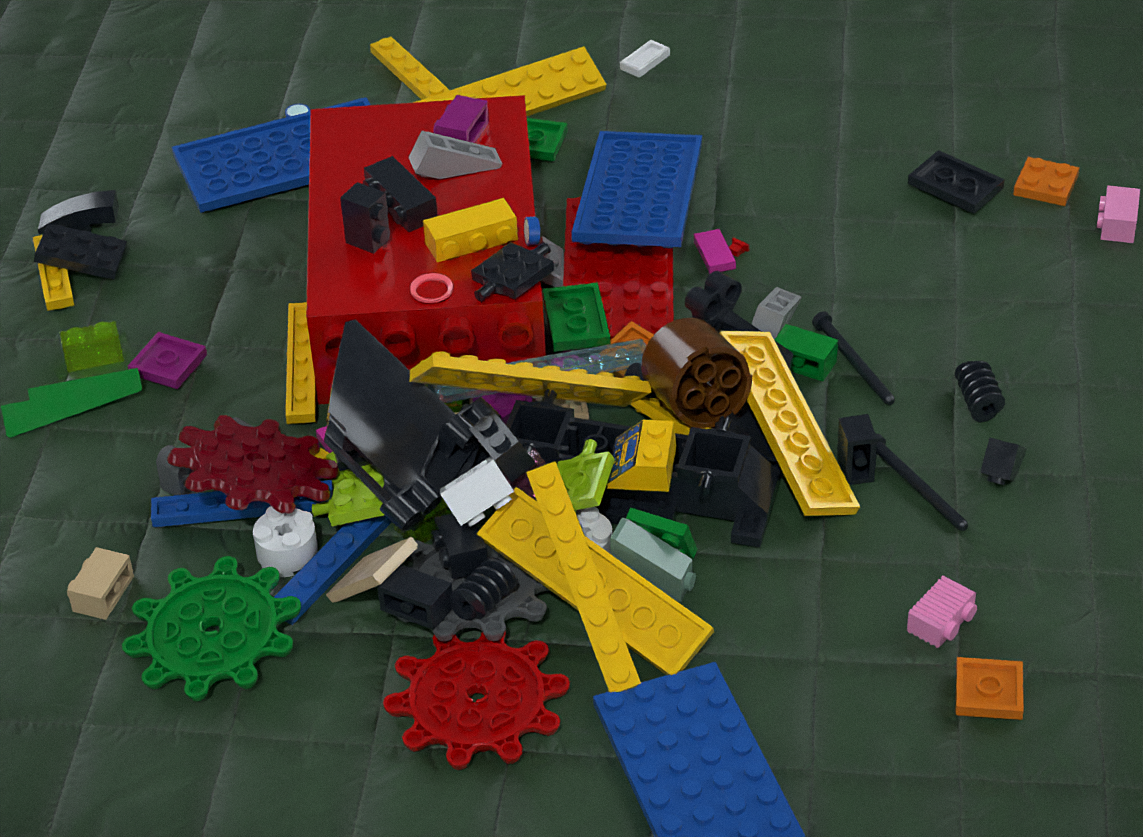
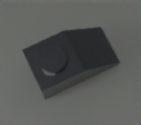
[980,437,1027,485]

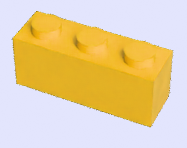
[423,198,518,263]

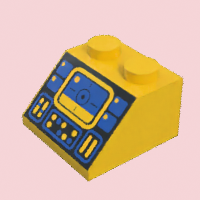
[607,419,676,492]

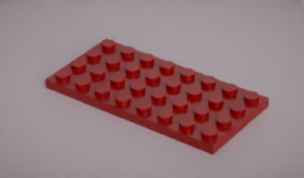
[563,197,674,340]

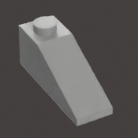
[409,131,502,179]
[752,287,802,339]

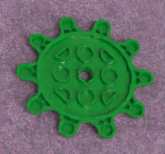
[122,556,301,701]

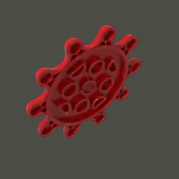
[383,632,570,770]

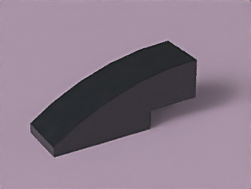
[38,190,119,234]

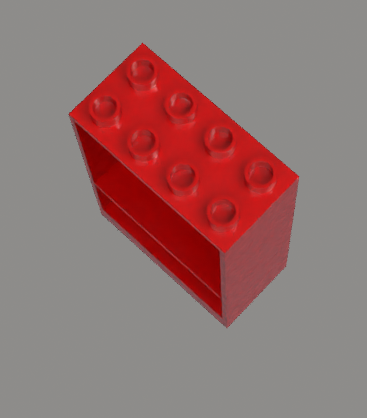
[306,95,546,405]

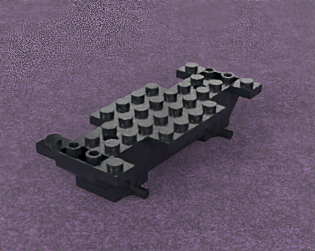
[473,389,783,548]

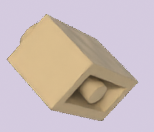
[67,547,134,620]

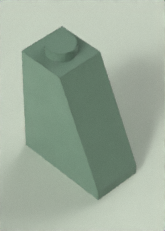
[610,518,696,602]

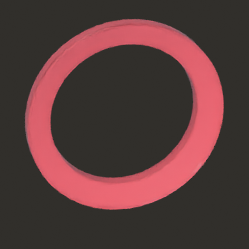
[410,273,453,303]

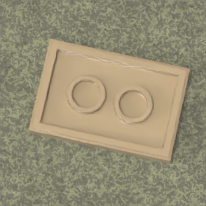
[326,537,418,603]

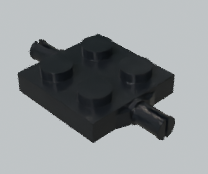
[471,242,554,302]

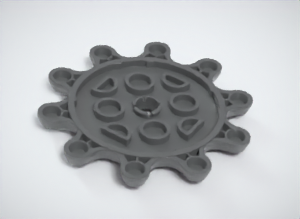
[397,540,550,641]

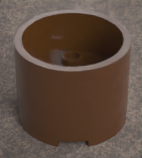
[641,318,752,428]

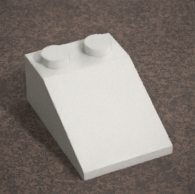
[440,456,514,527]

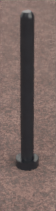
[812,311,895,405]
[876,434,968,531]

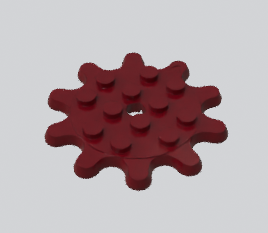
[167,415,339,514]

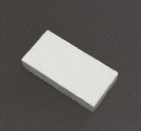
[620,40,670,78]

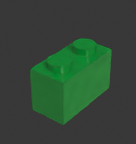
[774,324,838,381]

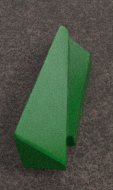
[1,368,142,438]

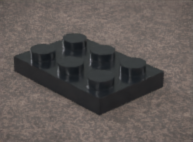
[908,150,1005,213]
[34,223,127,280]

